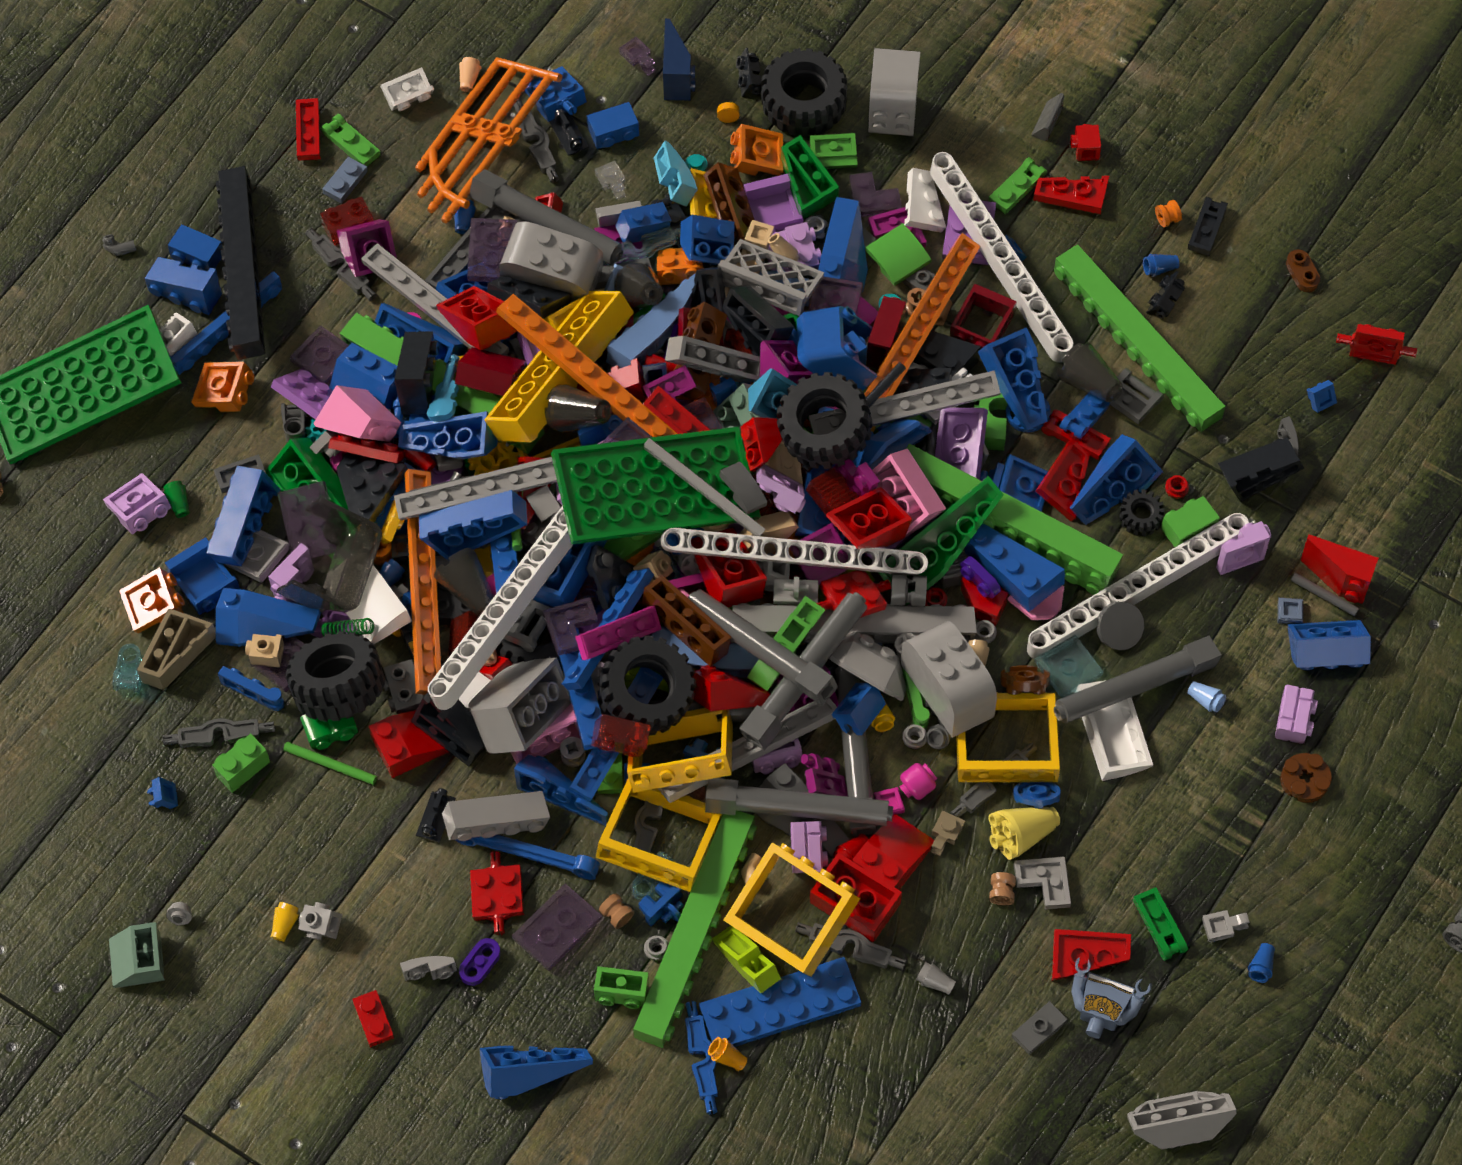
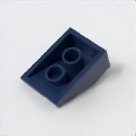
[663,18,696,101]

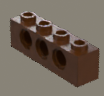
[703,162,755,253]
[673,302,727,401]
[641,575,731,667]

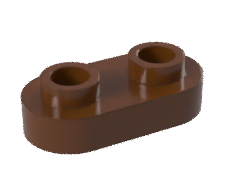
[1286,250,1320,292]

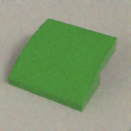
[866,223,932,286]

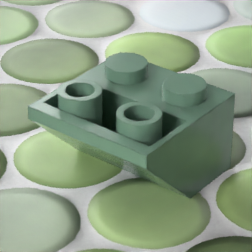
[712,383,758,446]
[109,922,165,988]

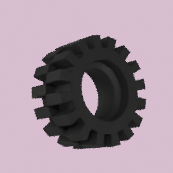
[1119,489,1164,536]

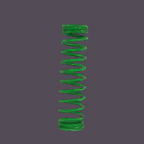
[321,618,375,637]

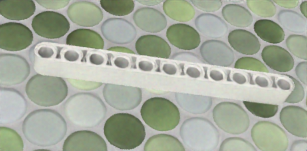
[930,152,1073,363]
[428,506,573,710]
[1027,513,1249,660]
[660,528,928,576]

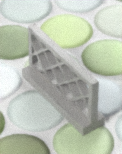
[718,239,824,316]

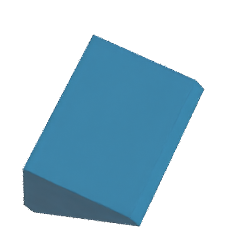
[748,368,797,420]

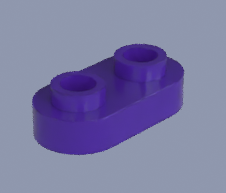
[960,556,1001,598]
[459,938,500,986]

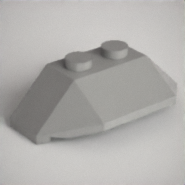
[829,631,906,701]
[1127,1091,1237,1150]

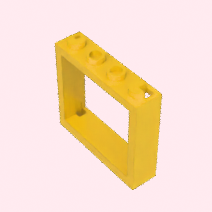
[956,692,1060,782]
[627,708,733,793]
[595,777,722,892]
[724,843,860,977]

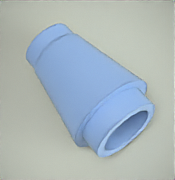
[1187,681,1226,712]

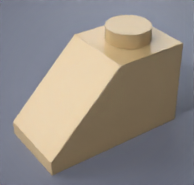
[739,511,799,554]

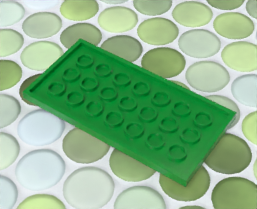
[0,305,181,465]
[551,427,761,545]

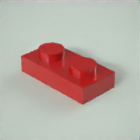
[352,990,394,1047]

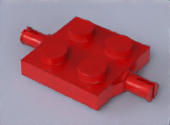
[1336,324,1417,365]
[817,570,891,618]
[470,851,524,935]

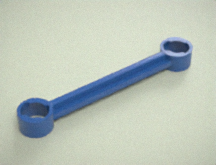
[455,835,600,880]

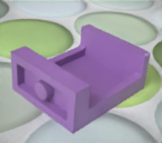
[744,174,803,233]

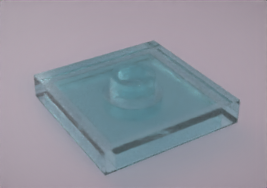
[1034,635,1103,698]

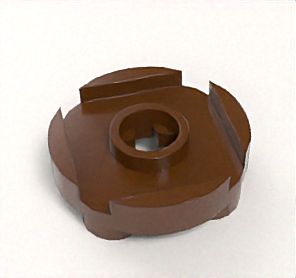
[1001,665,1050,695]
[1280,753,1332,803]

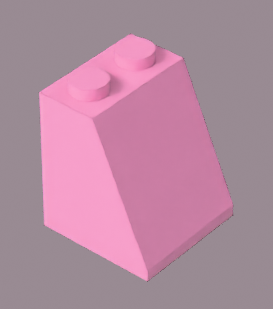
[314,385,401,442]

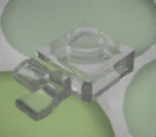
[595,161,626,200]

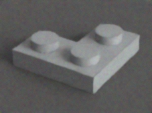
[1014,857,1071,909]

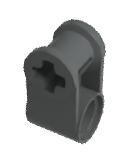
[281,403,307,442]

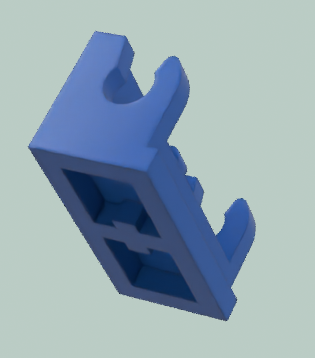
[831,683,886,735]

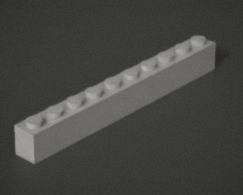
[731,603,977,643]

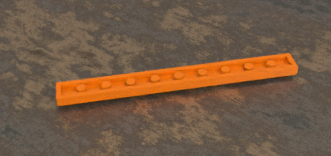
[864,233,980,399]
[496,294,677,438]
[405,469,441,695]

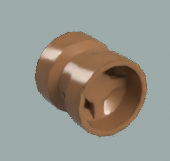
[989,872,1016,905]
[599,893,634,929]

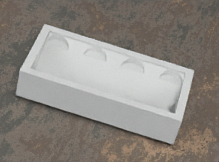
[325,550,412,644]
[1075,680,1153,781]

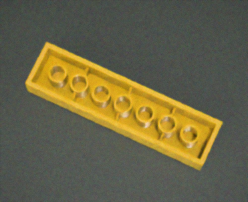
[484,291,634,442]

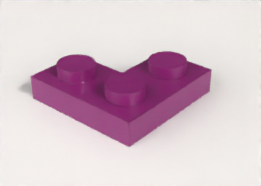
[868,207,926,248]
[643,365,697,423]
[833,459,880,499]

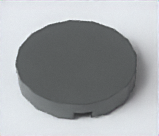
[1097,601,1144,650]

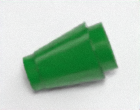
[163,481,190,518]

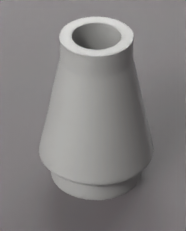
[916,962,956,995]

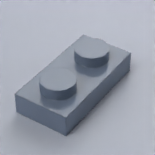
[322,157,368,204]

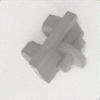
[773,577,818,606]

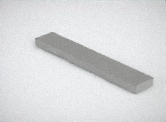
[644,438,765,536]

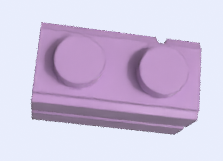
[1275,685,1318,744]
[790,821,828,873]

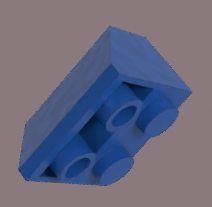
[680,215,734,265]

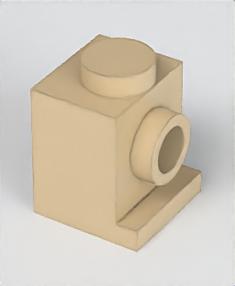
[633,550,673,585]
[245,634,284,667]

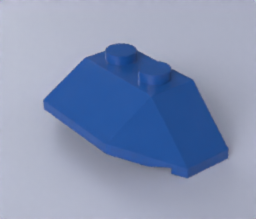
[854,419,932,470]

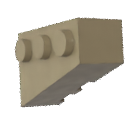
[137,608,216,690]

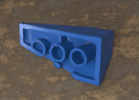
[818,197,868,292]
[375,303,467,364]
[978,327,1047,431]
[398,411,498,459]
[1070,434,1163,525]
[216,588,321,647]
[514,754,609,826]
[480,1046,593,1099]

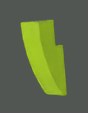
[712,926,781,993]

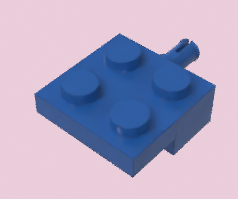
[525,66,587,122]

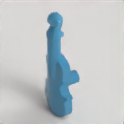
[427,354,460,422]

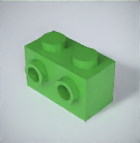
[1161,496,1220,547]
[212,733,270,793]
[594,966,649,1009]

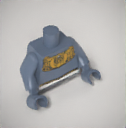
[1071,958,1152,1038]

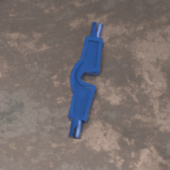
[685,1001,718,1114]

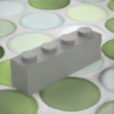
[442,791,550,841]

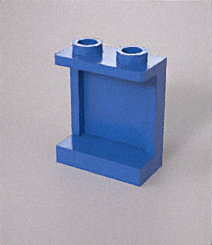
[165,537,240,615]

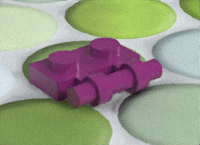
[801,753,848,797]

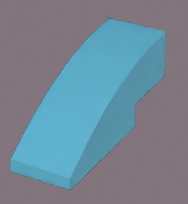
[654,141,698,206]

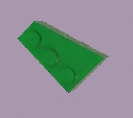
[781,135,839,220]

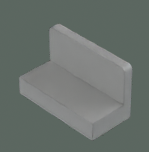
[595,201,641,227]

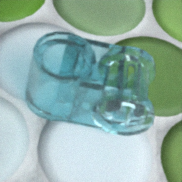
[113,644,143,693]

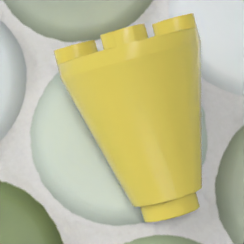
[989,806,1060,860]

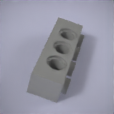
[665,336,760,383]

